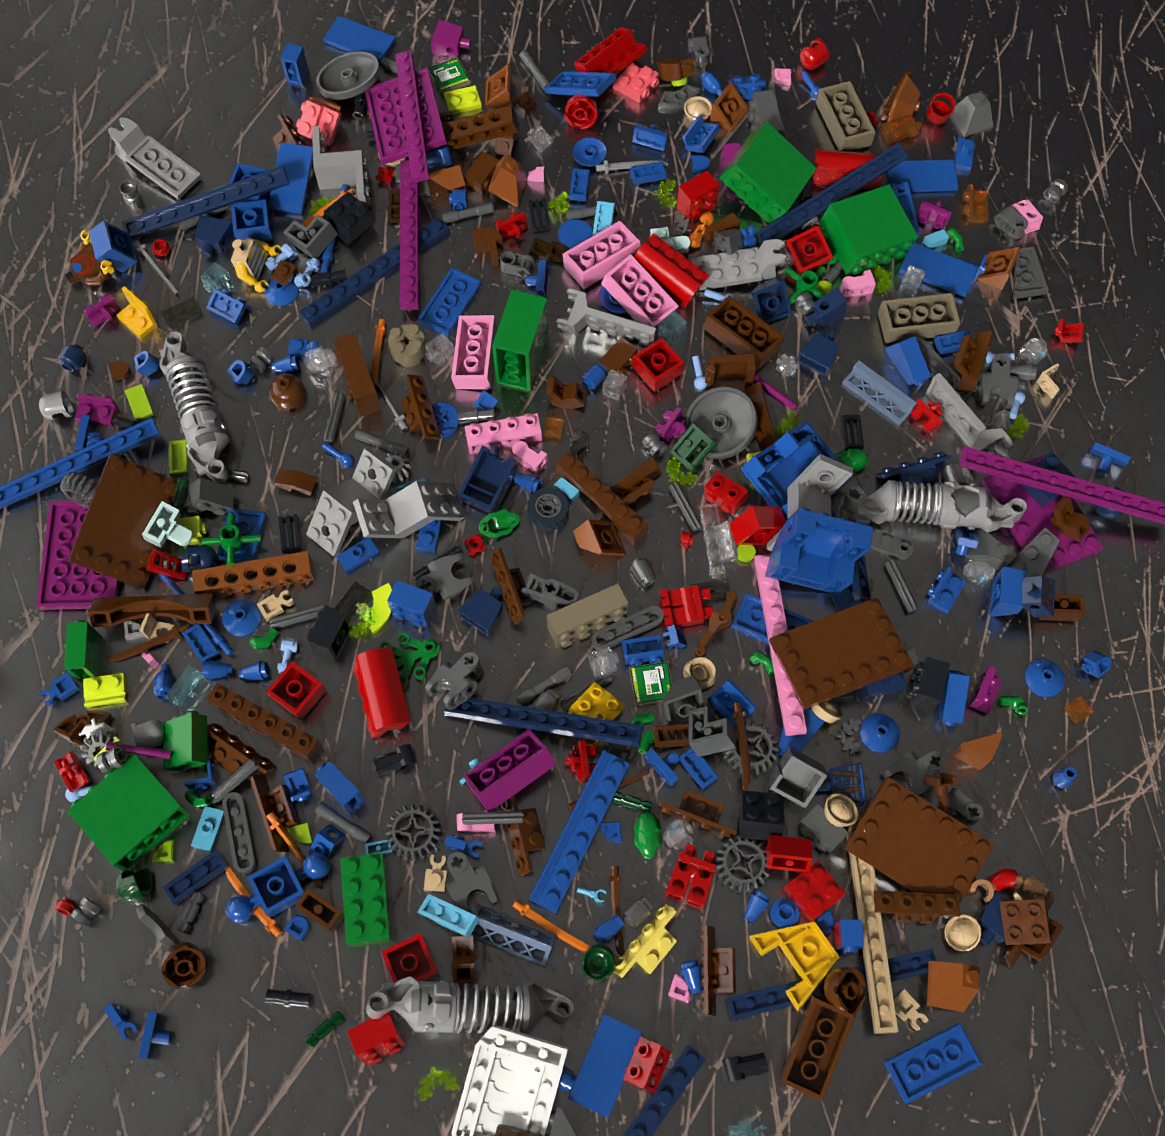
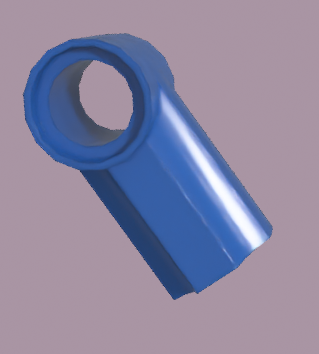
[427,146,453,168]

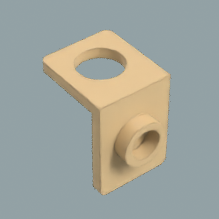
[1037,363,1060,399]
[140,613,174,644]

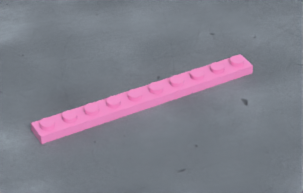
[754,555,807,736]

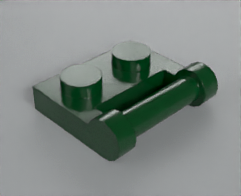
[669,423,718,473]

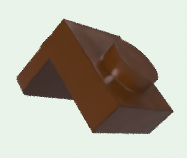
[271,260,299,286]

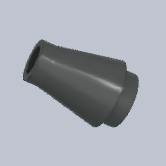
[1010,364,1037,382]

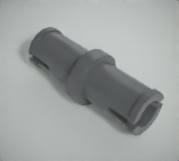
[458,409,497,424]

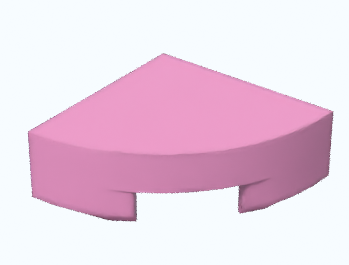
[774,68,791,86]
[527,167,545,182]
[141,650,159,669]
[668,974,690,1003]

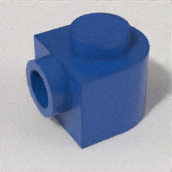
[449,189,468,211]
[134,351,159,377]
[227,360,254,385]
[1082,651,1112,678]

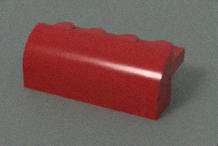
[574,27,647,76]
[813,149,882,189]
[634,233,710,309]
[353,648,411,738]

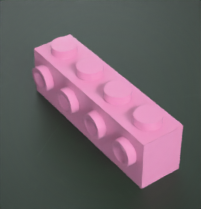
[465,413,542,454]

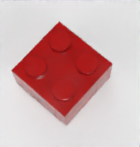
[677,171,719,221]
[785,225,833,276]
[632,337,684,392]
[729,505,786,545]
[266,661,327,721]
[783,860,846,922]
[381,933,440,983]
[347,1012,406,1065]

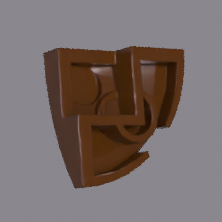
[53,710,112,748]

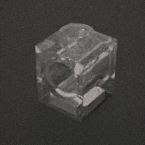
[899,265,926,297]
[425,333,454,366]
[602,369,627,401]
[587,647,619,677]

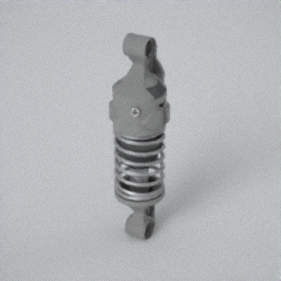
[159,331,229,483]
[366,976,574,1034]

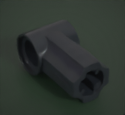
[373,744,417,776]
[722,1053,768,1083]

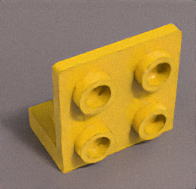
[116,286,157,340]
[568,682,625,743]

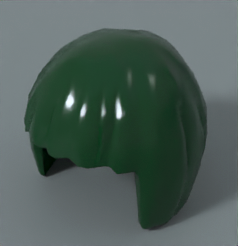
[116,868,153,903]
[581,944,616,981]

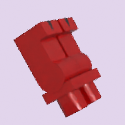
[659,585,714,631]
[664,844,716,910]

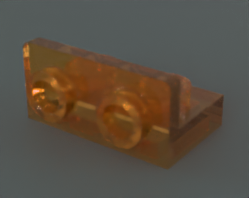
[880,115,922,144]
[963,184,989,223]

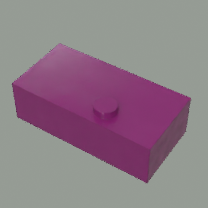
[463,729,556,812]

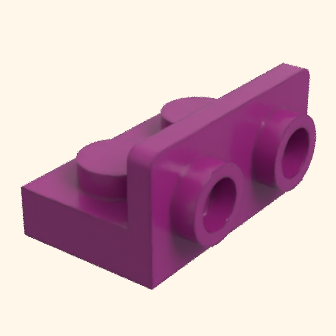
[75,394,118,426]
[970,665,1002,714]

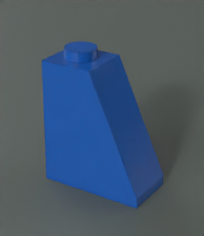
[885,336,931,387]
[938,670,970,726]
[777,709,825,757]
[315,761,365,814]

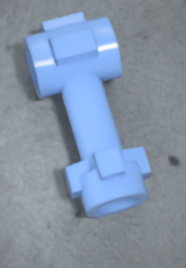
[265,243,298,271]
[294,258,320,287]
[277,638,299,674]

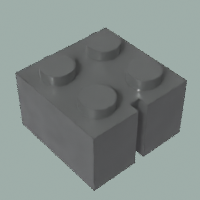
[768,746,827,808]

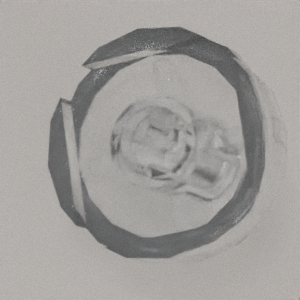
[302,344,340,377]

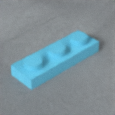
[418,894,480,938]

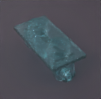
[164,665,203,709]

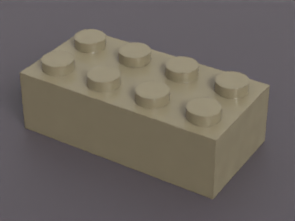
[816,81,875,152]
[878,293,960,343]
[547,584,628,648]

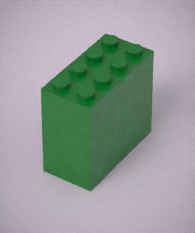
[719,121,817,224]
[819,184,918,276]
[492,290,549,392]
[67,754,191,871]

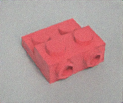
[613,63,659,103]
[296,100,342,146]

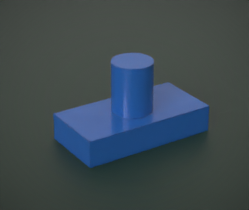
[632,124,668,151]
[954,137,975,171]
[526,260,551,298]
[75,414,103,452]
[1088,442,1131,473]
[954,527,979,556]
[645,748,680,788]
[138,1012,170,1059]

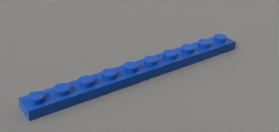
[0,418,161,509]

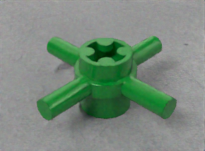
[784,266,826,304]
[201,514,261,566]

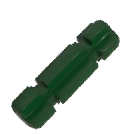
[171,477,190,514]
[612,791,652,812]
[305,1011,345,1048]

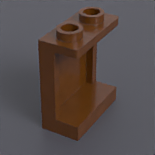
[704,354,756,390]

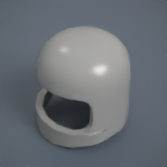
[39,390,75,420]
[130,719,164,748]

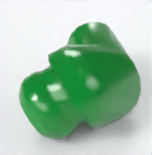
[249,628,279,649]
[630,712,654,725]
[185,787,212,808]

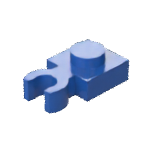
[39,672,80,706]

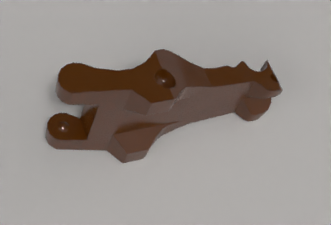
[694,590,738,657]

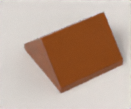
[485,64,512,108]
[710,82,749,132]
[977,247,1021,290]
[952,732,1003,770]

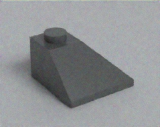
[949,91,994,139]
[965,528,1015,571]
[662,675,704,732]

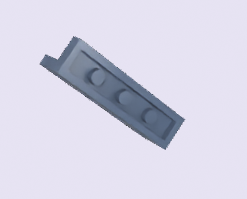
[842,360,917,426]
[473,904,557,967]

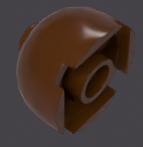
[269,374,307,411]
[161,942,206,988]
[824,967,866,1013]

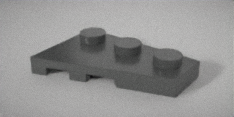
[1013,247,1049,299]
[1006,528,1060,577]

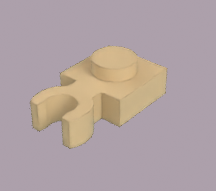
[257,590,295,622]
[424,855,448,893]
[894,989,928,1031]

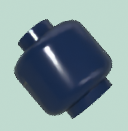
[58,344,86,372]

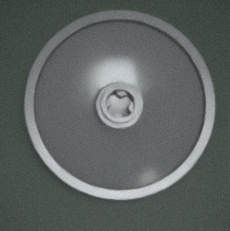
[316,52,381,100]
[685,387,758,459]

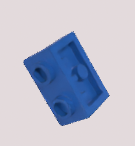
[206,289,251,324]
[927,566,967,614]

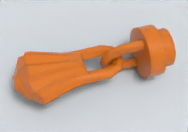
[688,212,714,249]

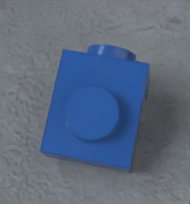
[283,767,312,802]

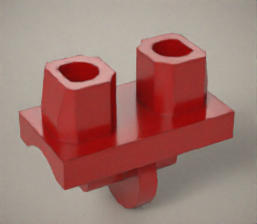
[495,212,529,240]
[910,398,944,433]
[564,740,596,781]
[54,751,90,793]

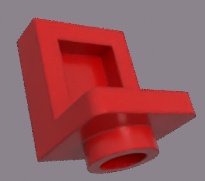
[1056,318,1085,343]

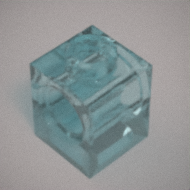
[200,262,232,292]
[658,311,687,344]

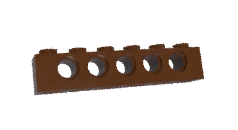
[426,105,518,153]
[206,683,322,762]

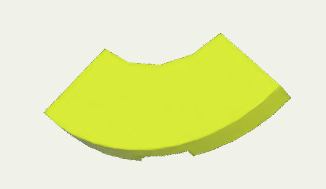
[364,583,392,635]

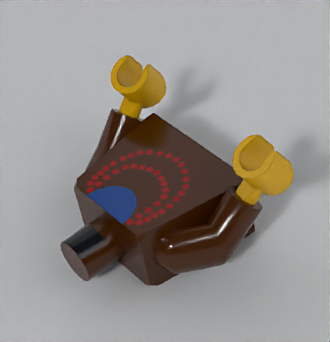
[64,230,114,287]

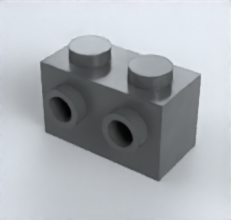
[798,804,849,854]

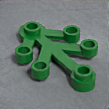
[380,633,440,688]

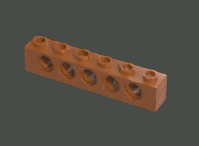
[192,551,314,596]

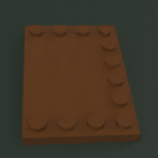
[67,453,178,589]
[769,597,914,710]
[843,776,995,902]

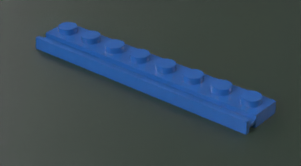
[528,750,629,914]

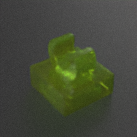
[547,191,570,214]

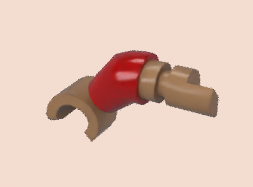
[968,868,1045,903]

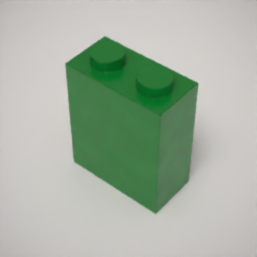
[64,620,100,681]
[163,711,208,772]

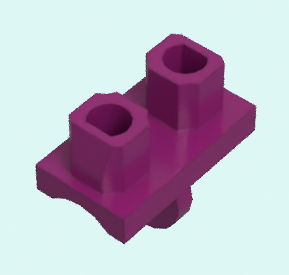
[917,200,952,230]
[84,294,121,327]
[654,407,687,445]

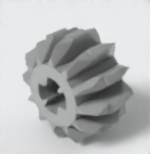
[383,451,412,484]
[80,732,113,767]

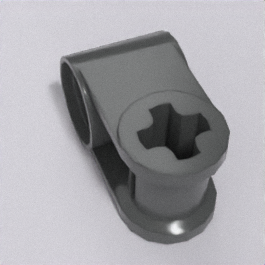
[688,36,709,68]
[994,206,1028,240]
[500,251,535,278]
[947,787,983,825]

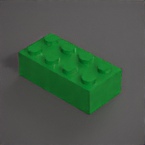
[340,853,392,947]

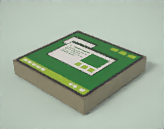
[428,57,471,95]
[629,661,672,706]

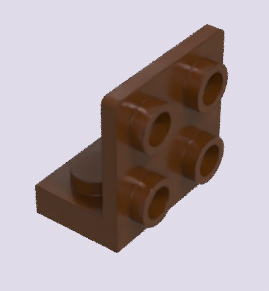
[1000,895,1052,945]

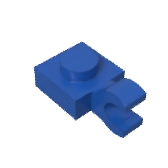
[741,224,756,249]
[288,339,321,359]
[444,834,483,858]
[103,1003,139,1040]

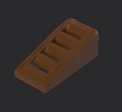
[704,213,741,241]
[652,723,690,747]

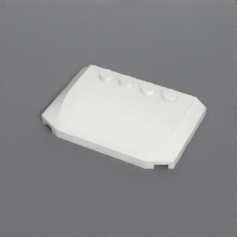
[452,1024,568,1136]

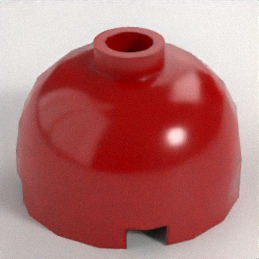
[564,94,598,129]

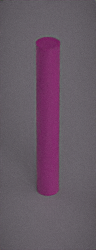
[753,374,799,411]
[106,742,171,759]

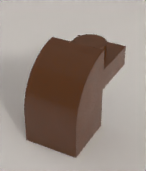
[657,57,695,81]
[494,123,520,157]
[472,228,503,266]
[546,376,587,409]
[1050,496,1091,542]
[452,932,476,985]

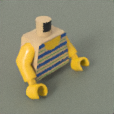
[231,238,281,293]

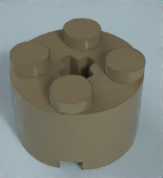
[388,324,426,367]

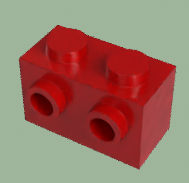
[704,471,748,515]
[766,835,813,873]
[623,1037,672,1094]

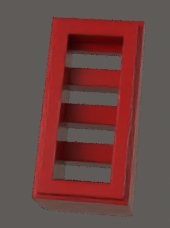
[146,549,187,581]

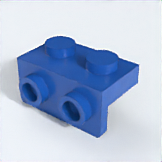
[729,74,766,100]
[682,115,720,153]
[621,635,665,666]
[707,679,757,728]

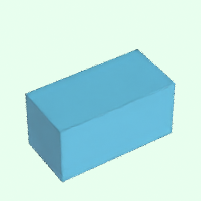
[922,229,949,249]
[554,477,579,503]
[365,840,394,856]

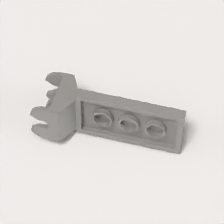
[108,117,202,200]
[688,239,788,291]
[556,289,657,346]
[925,373,1013,472]

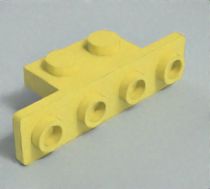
[614,904,677,977]

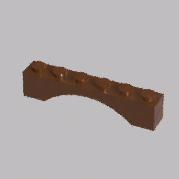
[555,451,648,546]
[88,594,216,627]

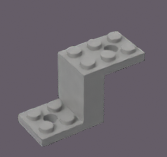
[312,126,371,208]
[306,447,397,556]
[767,454,853,551]
[353,481,465,538]

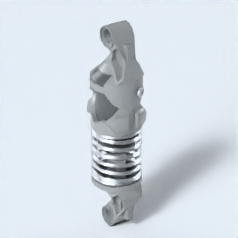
[844,480,1027,533]

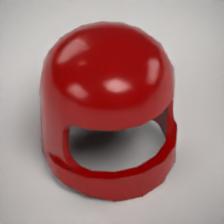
[800,38,829,70]
[926,93,955,125]

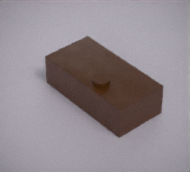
[704,295,784,370]
[333,332,381,417]
[779,995,855,1101]

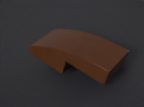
[273,468,317,496]

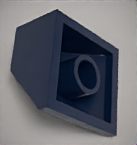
[752,277,792,324]

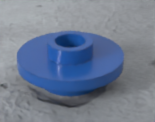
[770,898,800,928]

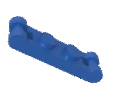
[890,181,920,238]

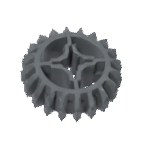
[60,472,98,509]
[724,721,779,775]
[386,804,442,861]
[715,835,770,892]

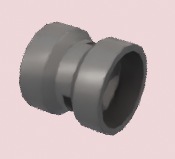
[1044,179,1068,203]
[119,180,141,205]
[795,292,816,317]
[249,347,274,373]
[642,432,668,458]
[96,746,127,773]
[70,897,101,927]

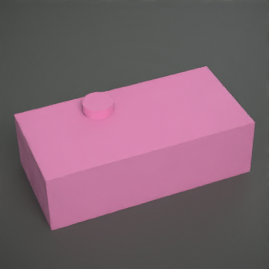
[563,221,640,289]
[601,254,679,329]
[451,315,498,389]

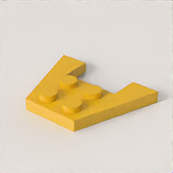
[749,921,840,1011]

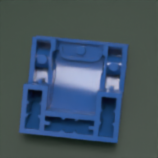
[741,421,853,521]
[765,508,873,593]

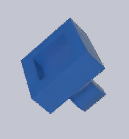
[662,625,687,648]

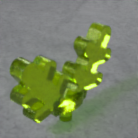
[654,179,676,207]
[309,196,333,218]
[865,266,892,293]
[995,414,1029,439]
[665,457,697,487]
[349,602,375,639]
[417,1067,458,1102]

